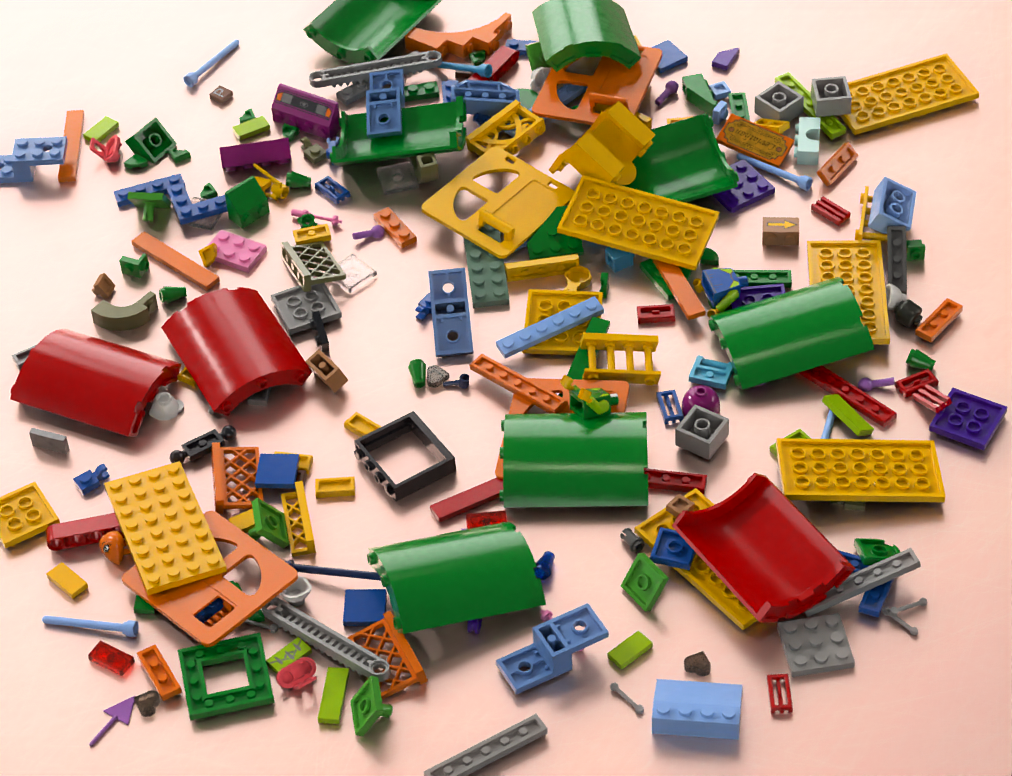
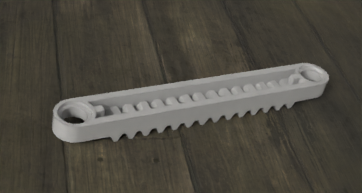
[309,51,442,88]
[262,597,391,682]

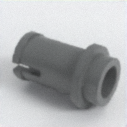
[620,528,644,553]

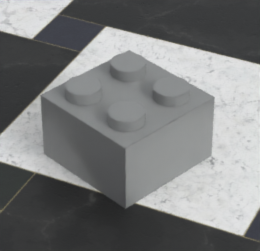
[811,76,852,117]
[754,81,804,122]
[675,405,729,460]

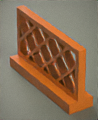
[211,442,263,514]
[347,610,428,700]

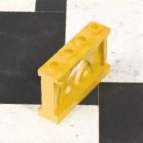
[466,100,546,161]

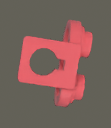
[89,135,122,163]
[276,657,317,690]

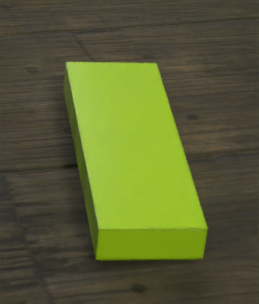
[822,394,874,436]
[318,667,350,724]

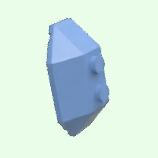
[451,80,520,116]

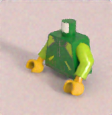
[560,375,619,419]

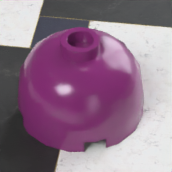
[682,385,720,417]

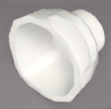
[530,67,551,92]
[885,283,907,311]
[149,392,184,421]
[279,576,312,607]

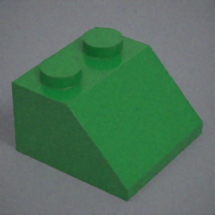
[124,117,177,164]
[224,175,270,229]

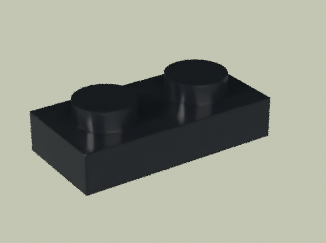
[309,311,329,353]

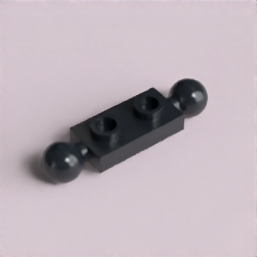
[169,425,237,464]

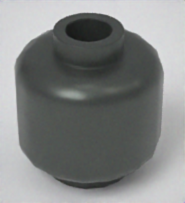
[894,300,923,328]

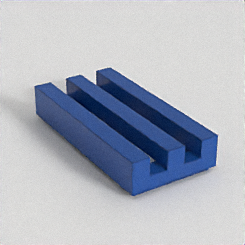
[314,176,351,205]
[656,389,684,424]

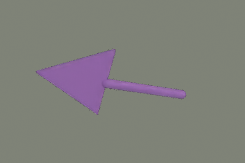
[89,695,136,746]

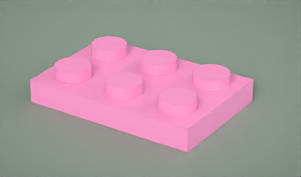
[207,230,267,273]

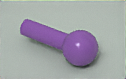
[655,80,679,106]
[352,225,385,240]
[858,377,895,392]

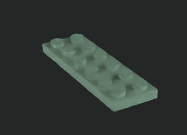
[464,224,510,308]

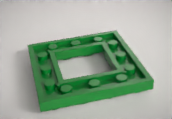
[178,633,275,721]

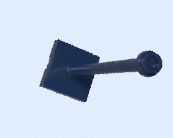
[285,560,381,581]

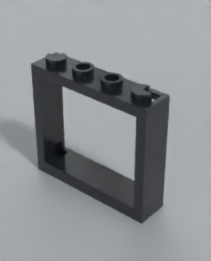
[353,411,456,502]

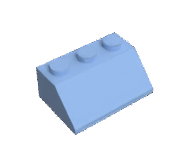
[868,177,917,234]

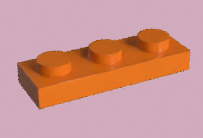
[817,142,859,187]
[373,207,417,248]
[915,298,963,343]
[137,644,182,701]

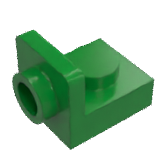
[906,239,926,261]

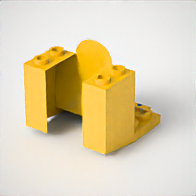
[548,101,656,185]

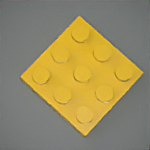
[0,481,60,549]

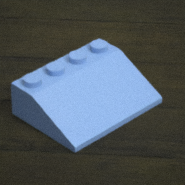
[652,679,742,740]

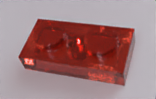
[466,510,507,529]
[88,640,135,676]

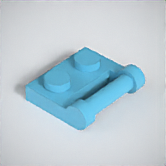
[688,355,734,390]

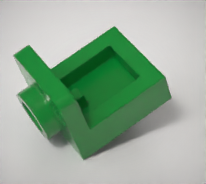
[119,253,150,278]

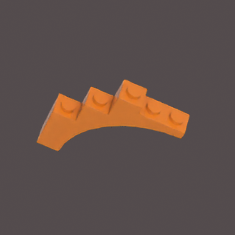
[404,12,513,60]

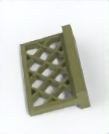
[281,241,346,292]

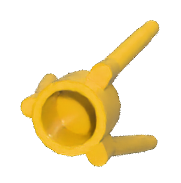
[253,163,289,200]

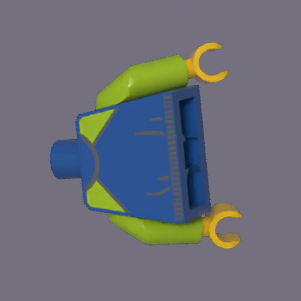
[693,267,748,318]

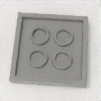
[270,283,342,335]
[777,613,855,677]

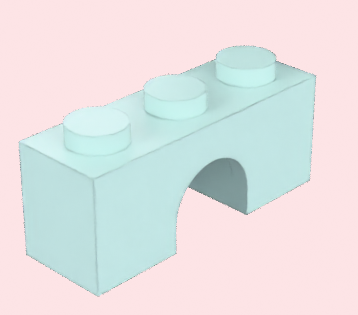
[794,117,820,165]

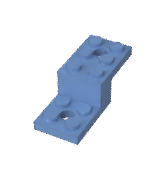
[366,69,405,139]
[0,136,68,183]
[428,267,474,357]
[496,603,609,695]

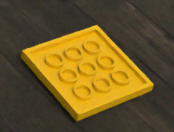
[522,289,603,356]

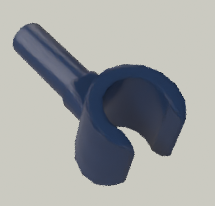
[443,374,469,389]

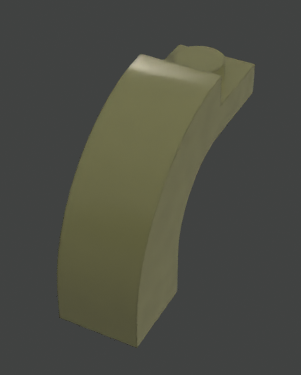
[409,152,439,184]
[91,291,158,331]

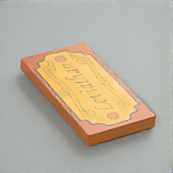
[716,113,794,168]

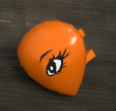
[99,531,131,565]

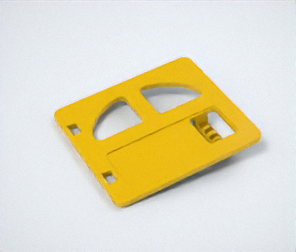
[421,147,575,259]

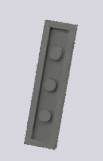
[887,226,907,295]

